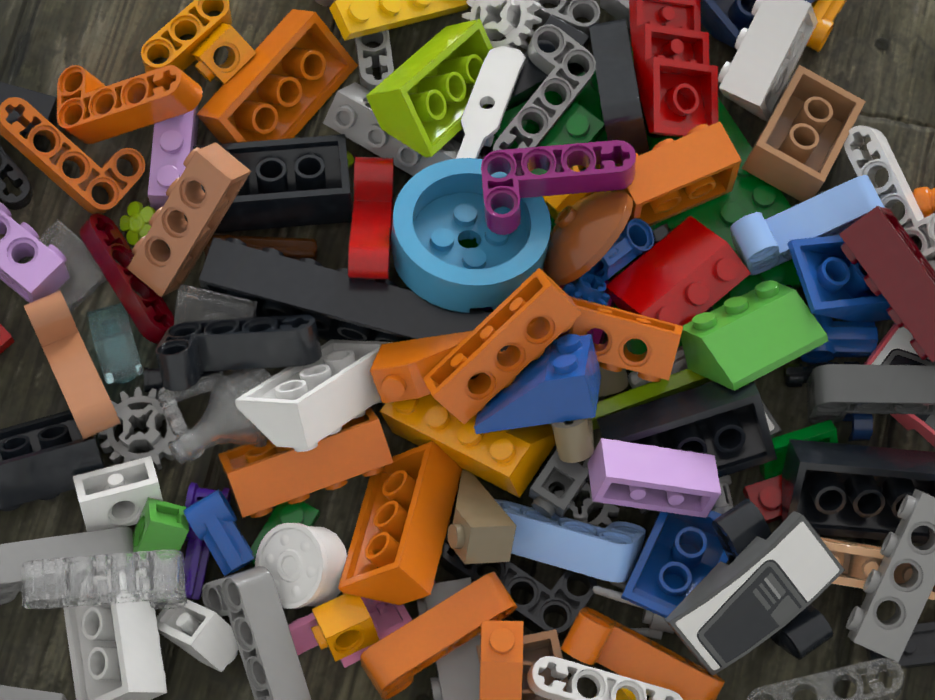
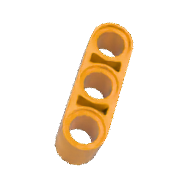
[141,0,232,73]

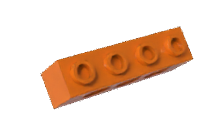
[422,268,582,425]
[528,296,683,382]

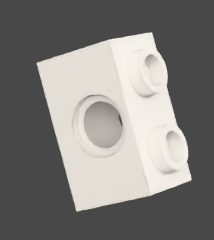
[73,456,163,532]

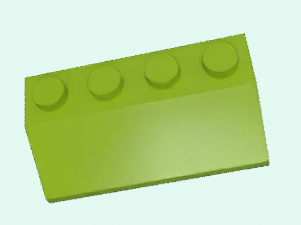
[366,19,493,158]

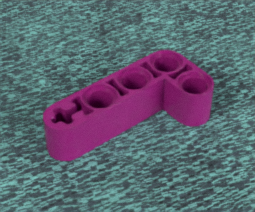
[481,140,636,235]

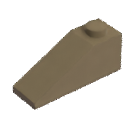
[448,470,516,564]

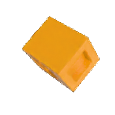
[191,22,256,84]
[311,594,380,662]

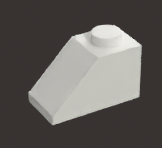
[156,594,239,673]

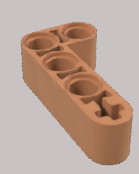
[24,290,121,440]

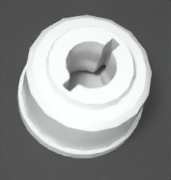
[255,523,347,609]

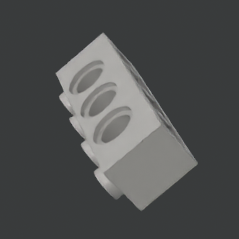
[323,82,482,176]
[846,489,935,663]

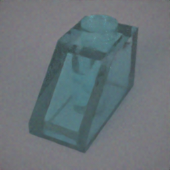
[87,303,144,384]

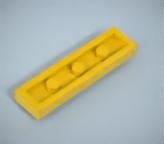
[329,0,470,41]

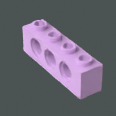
[0,202,70,303]

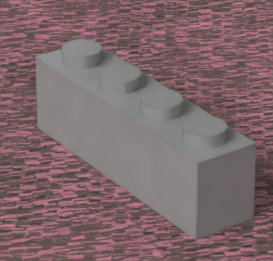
[416,577,481,700]

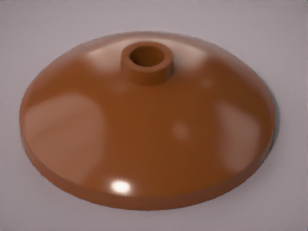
[544,189,633,286]

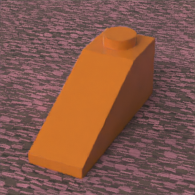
[370,330,501,403]
[479,620,524,700]

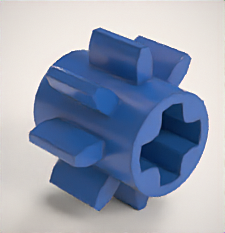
[562,272,611,306]

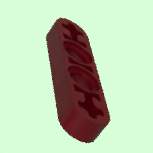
[79,213,177,344]

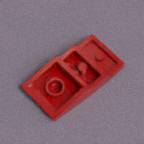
[629,0,718,137]

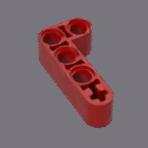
[348,157,394,279]

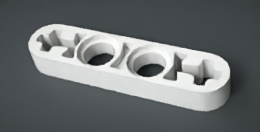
[527,656,683,700]

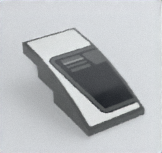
[665,511,845,676]

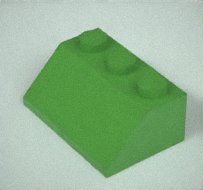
[681,280,828,391]

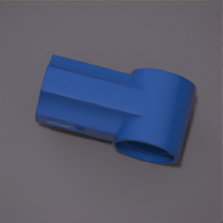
[587,218,654,282]
[800,314,878,363]
[183,489,256,576]

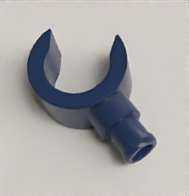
[842,413,873,441]

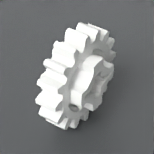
[462,0,542,50]

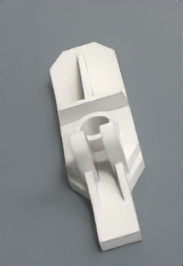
[456,46,526,159]

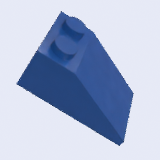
[787,235,892,322]
[474,334,602,434]
[621,510,728,618]

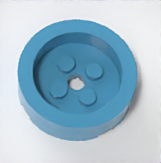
[390,158,551,313]

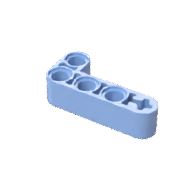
[730,175,885,275]
[495,499,646,583]

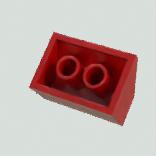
[605,216,751,326]

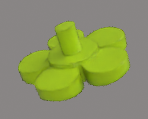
[120,201,156,245]

